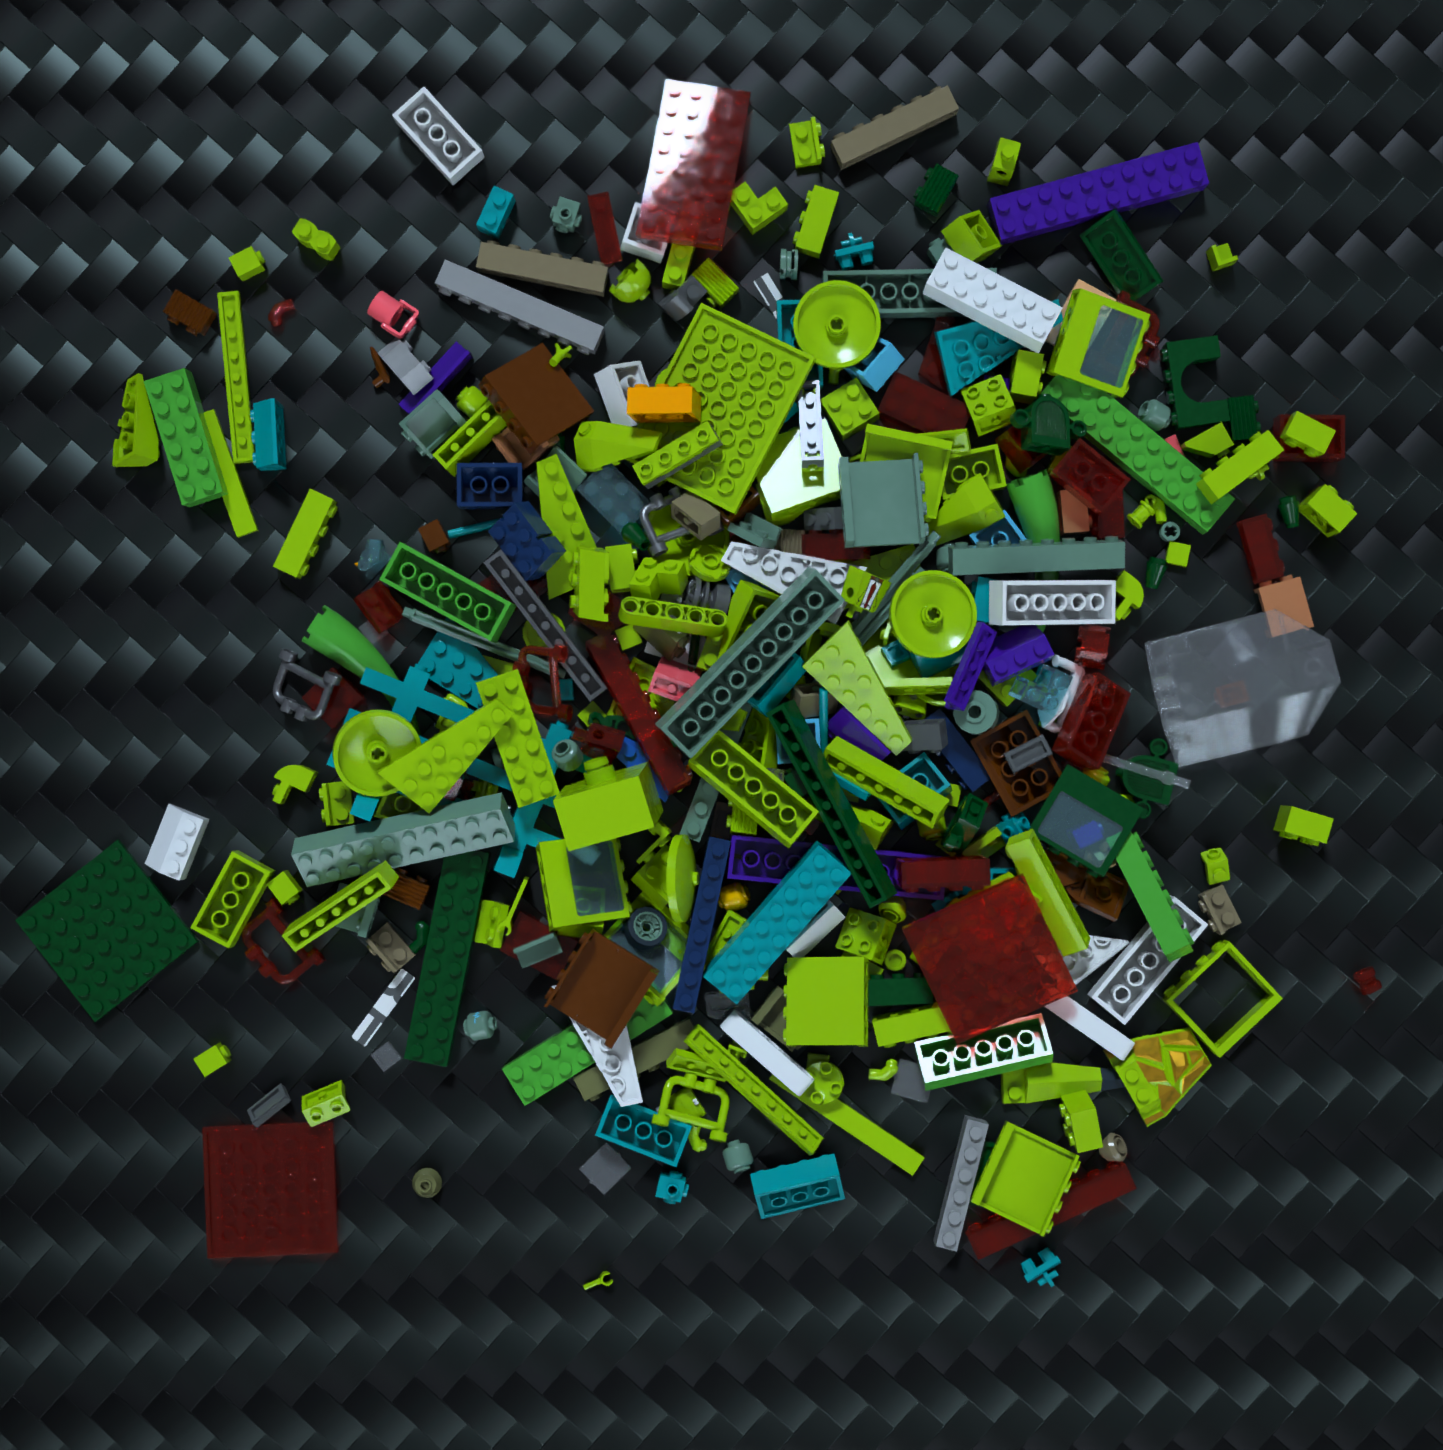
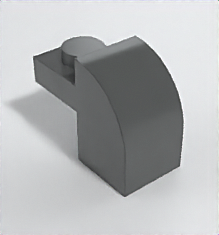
[658,275,707,321]

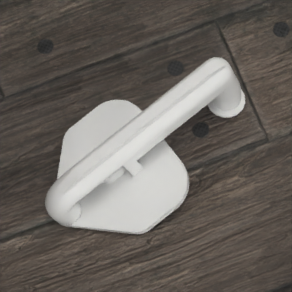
[1037,655,1085,732]

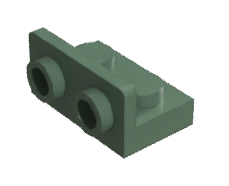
[728,512,782,549]

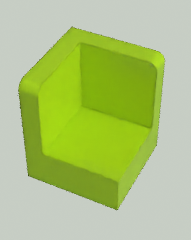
[1206,243,1238,272]

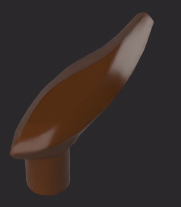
[370,347,390,388]

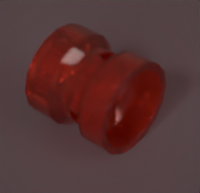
[1353,966,1382,995]

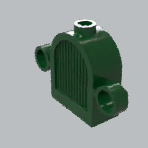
[1010,394,1087,456]
[1115,738,1179,819]
[941,793,988,855]

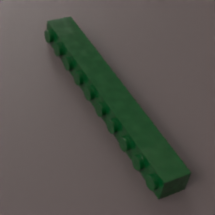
[766,699,897,908]

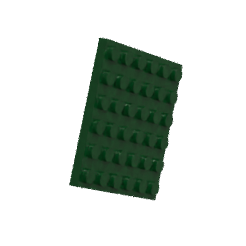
[15,840,199,1022]

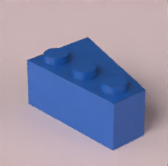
[615,736,684,803]

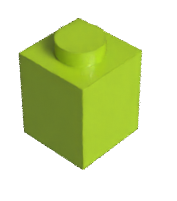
[229,246,266,281]
[266,870,303,905]
[194,1042,232,1077]

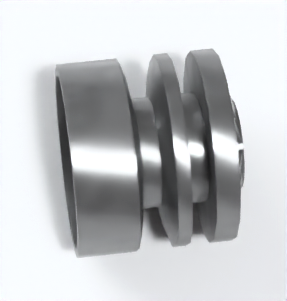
[682,575,731,625]

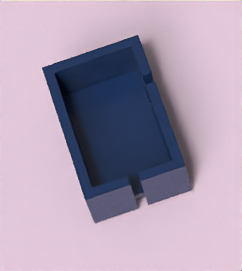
[488,501,566,581]

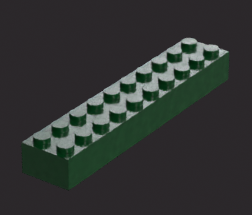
[404,850,492,1067]

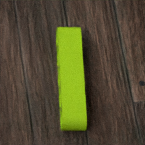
[618,597,728,637]

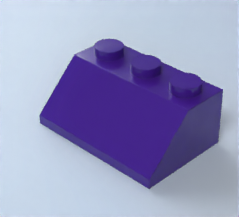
[983,625,1055,687]
[828,706,891,761]

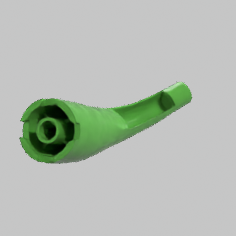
[1006,469,1060,632]
[302,605,421,736]

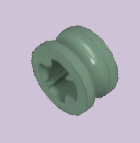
[1159,522,1180,542]

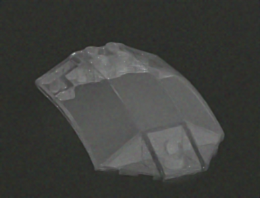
[1144,609,1341,767]

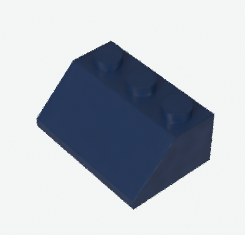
[457,463,524,509]

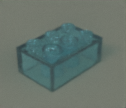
[577,463,650,536]

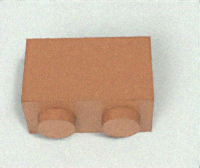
[1057,488,1092,536]

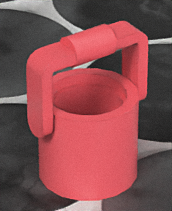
[367,291,419,339]

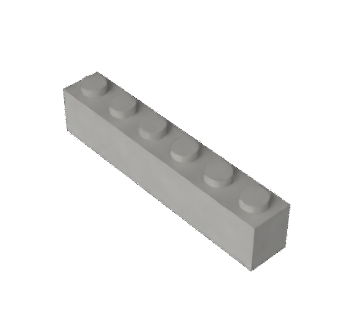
[933,1115,989,1252]

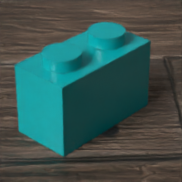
[476,186,516,239]

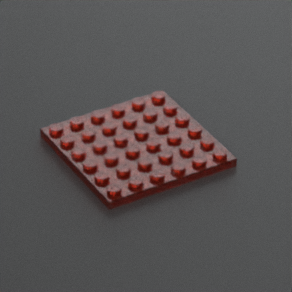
[902,873,1078,1044]
[202,1121,339,1258]

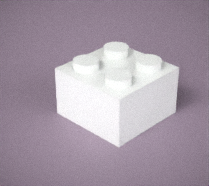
[620,202,676,264]

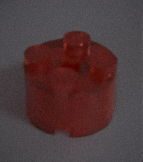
[1074,624,1111,670]

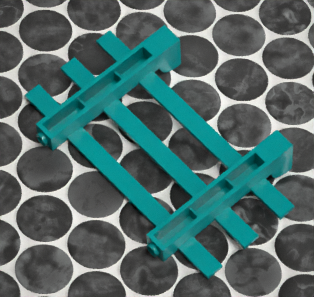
[326,664,593,878]

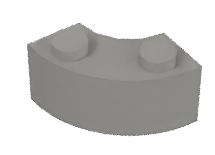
[378,337,434,395]

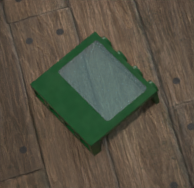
[1027,764,1144,878]

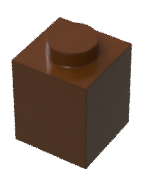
[418,519,451,555]

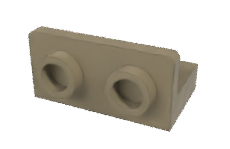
[1198,884,1242,935]
[366,922,416,973]

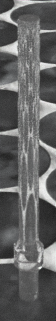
[1063,742,1191,789]

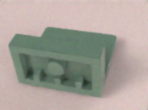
[523,446,587,497]
[336,883,381,938]

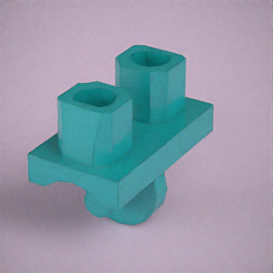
[834,232,874,271]
[1021,1247,1061,1287]

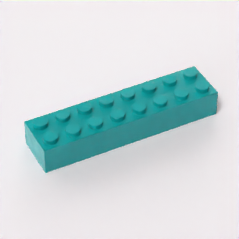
[703,840,851,1005]

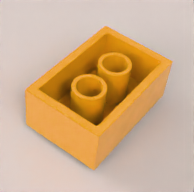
[627,383,701,423]

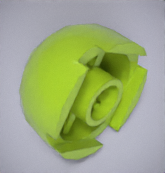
[609,259,651,303]

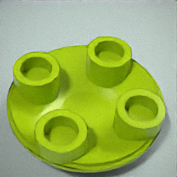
[804,1061,844,1105]

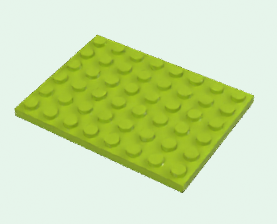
[625,303,816,515]

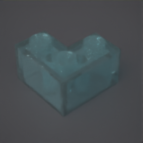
[1008,664,1073,716]

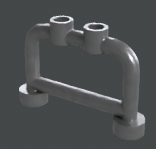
[639,486,725,558]
[273,648,342,722]

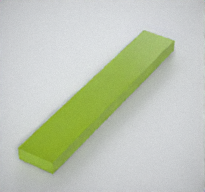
[204,409,259,538]

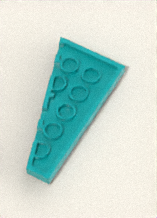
[934,299,1063,396]
[418,617,536,720]

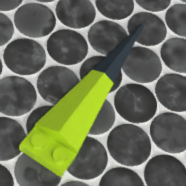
[1001,1062,1125,1104]

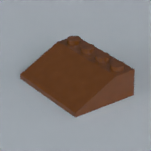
[970,709,1062,817]

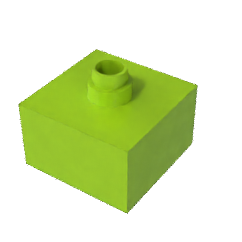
[553,756,663,851]

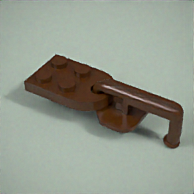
[1008,848,1129,922]

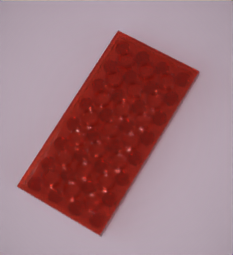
[636,79,751,251]

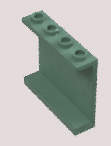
[838,453,929,548]

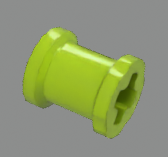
[1126,500,1155,529]

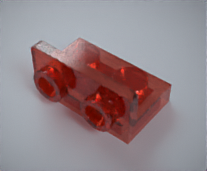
[354,581,404,634]

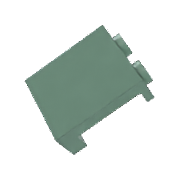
[399,389,467,459]

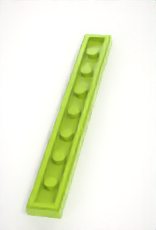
[217,291,255,464]
[684,1024,824,1156]
[769,1074,925,1176]

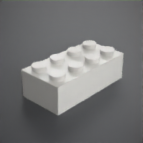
[392,87,485,186]

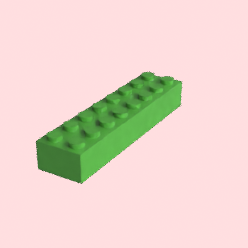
[502,981,673,1106]

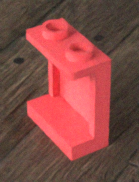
[648,656,702,701]

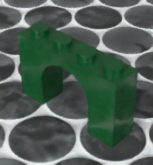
[1160,335,1230,431]

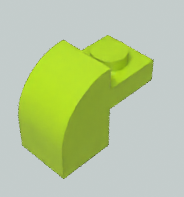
[1115,570,1144,621]
[272,765,318,804]

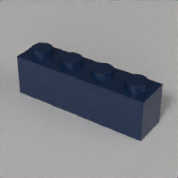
[925,708,990,792]

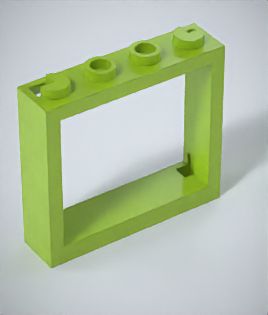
[1162,940,1283,1058]

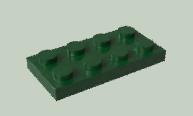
[1079,209,1163,306]

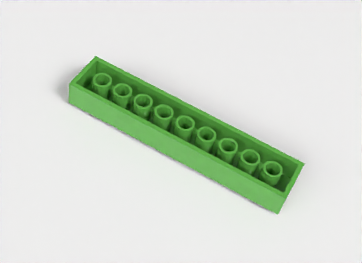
[1040,371,1235,535]

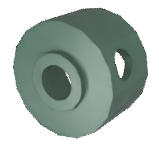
[953,690,999,735]

